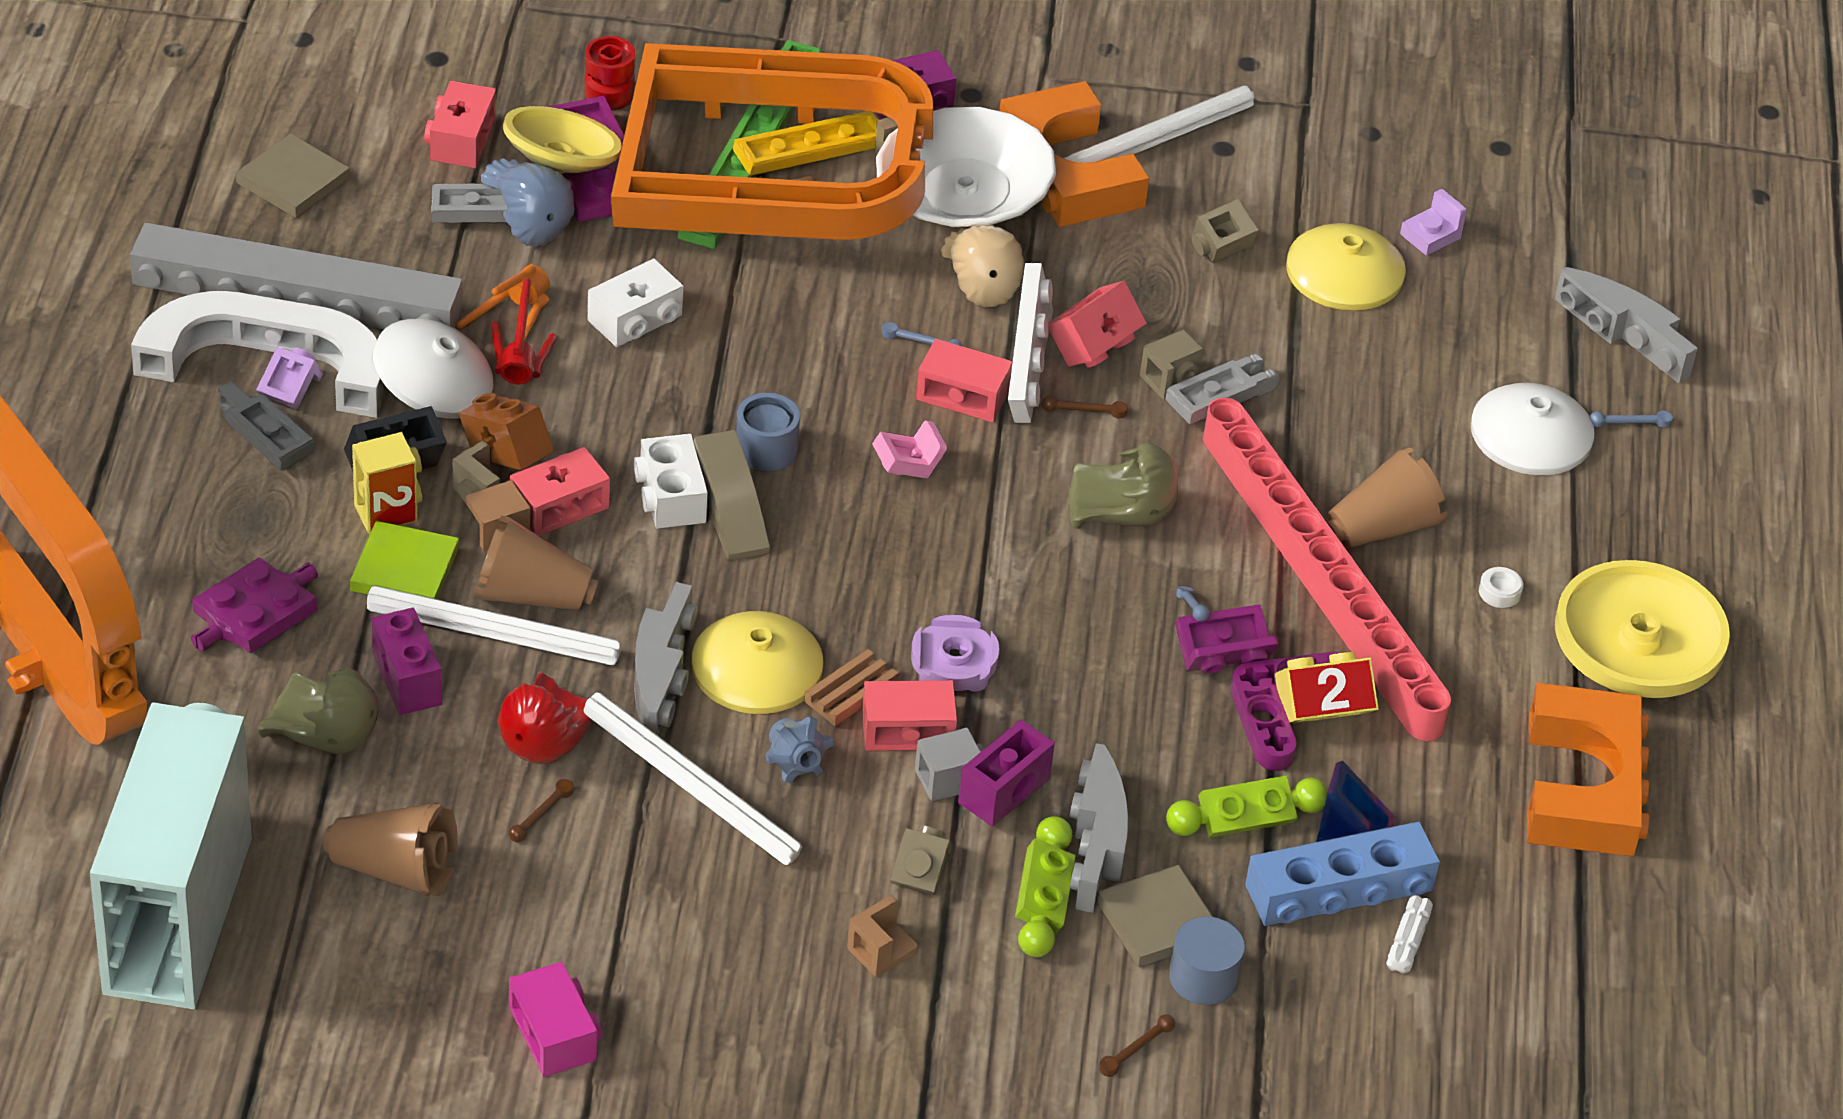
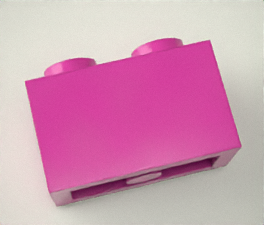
[509,962,602,1077]

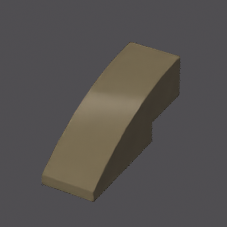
[694,430,770,561]

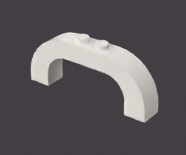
[131,291,384,418]

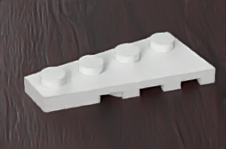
[1008,263,1053,423]

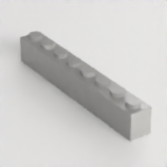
[130,223,463,330]

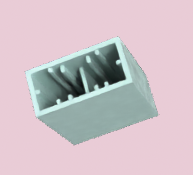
[90,702,252,1010]

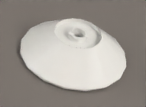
[876,107,1056,227]

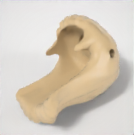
[941,225,1024,308]

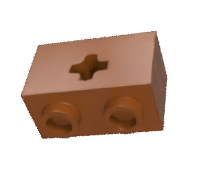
[459,393,554,470]

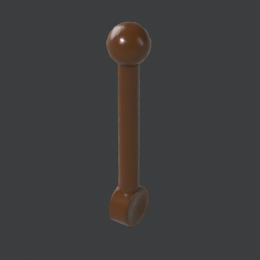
[1042,395,1128,418]
[509,779,574,842]
[1099,1014,1176,1077]

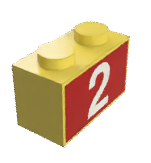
[352,432,422,534]
[1275,652,1379,724]

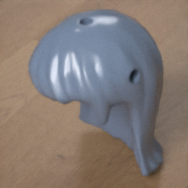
[481,158,574,247]

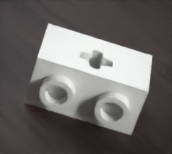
[588,259,683,348]

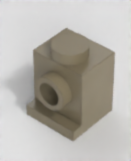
[1191,199,1258,263]
[1140,329,1207,400]

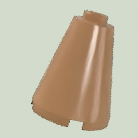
[1327,447,1448,549]
[473,515,598,611]
[323,803,458,896]

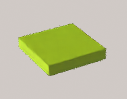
[350,521,459,600]

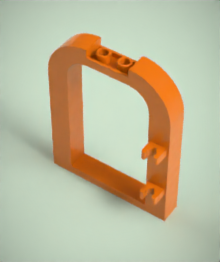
[611,43,933,240]
[0,395,147,745]

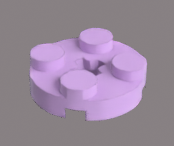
[911,615,999,692]

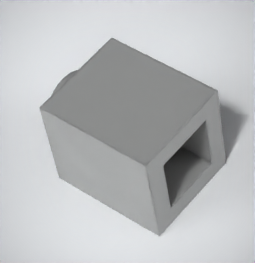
[915,728,984,802]

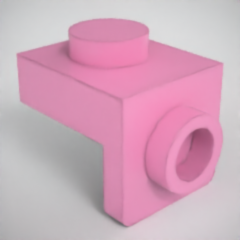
[872,421,947,479]

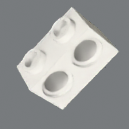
[634,434,707,529]

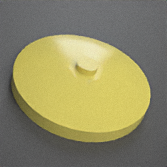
[1555,560,1730,698]

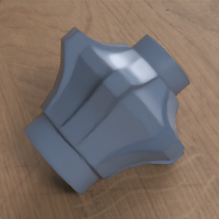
[766,716,834,783]

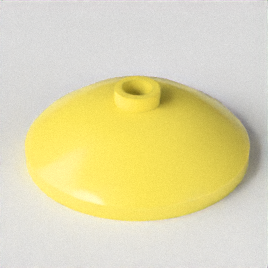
[503,106,622,174]
[1286,223,1406,311]
[691,611,823,714]

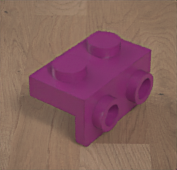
[1175,604,1278,674]

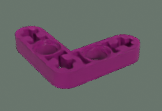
[1230,652,1339,771]

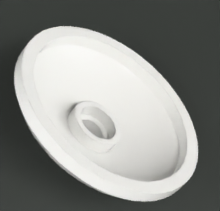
[373,319,493,419]
[1471,383,1595,475]

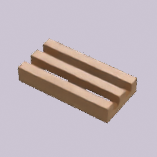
[804,649,899,726]

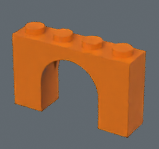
[999,81,1149,227]
[1527,683,1649,857]

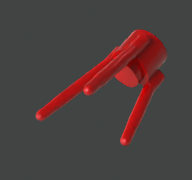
[491,278,557,385]

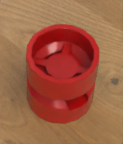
[584,36,636,110]

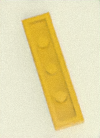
[733,111,879,176]

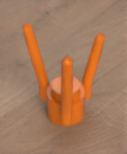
[456,264,550,341]

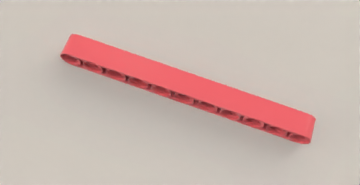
[1203,398,1451,741]

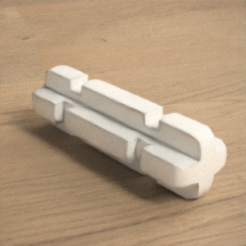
[1387,895,1433,974]

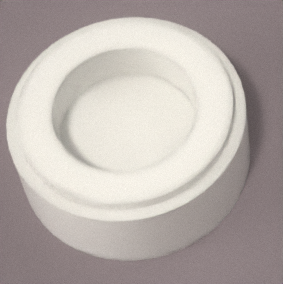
[1479,567,1523,608]

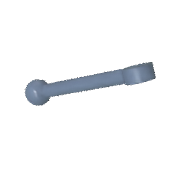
[882,322,963,346]
[1590,410,1673,428]
[1176,586,1210,622]

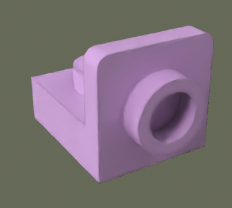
[1400,189,1466,256]
[256,346,323,410]

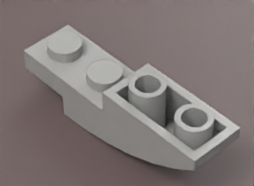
[1555,267,1698,383]
[634,582,698,736]
[1069,743,1128,913]

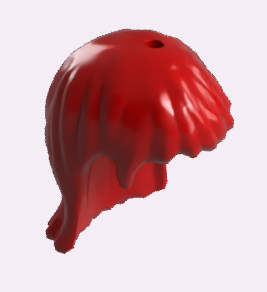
[498,672,592,764]

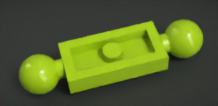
[1166,775,1329,838]
[1015,816,1076,957]

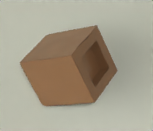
[466,480,530,553]
[847,895,918,978]

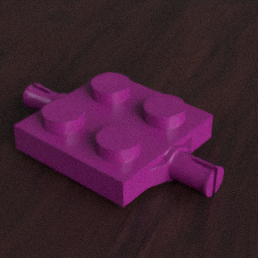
[191,557,318,654]

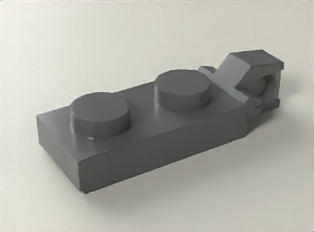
[218,381,315,471]

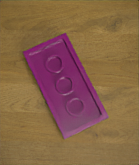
[548,96,624,222]

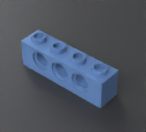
[1245,822,1440,926]

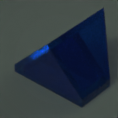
[1316,761,1396,842]

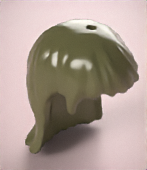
[1068,443,1178,528]
[257,668,378,754]

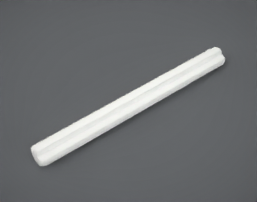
[1064,86,1255,163]
[367,586,621,666]
[584,692,802,865]

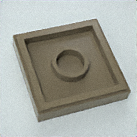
[236,133,350,218]
[1096,865,1212,968]

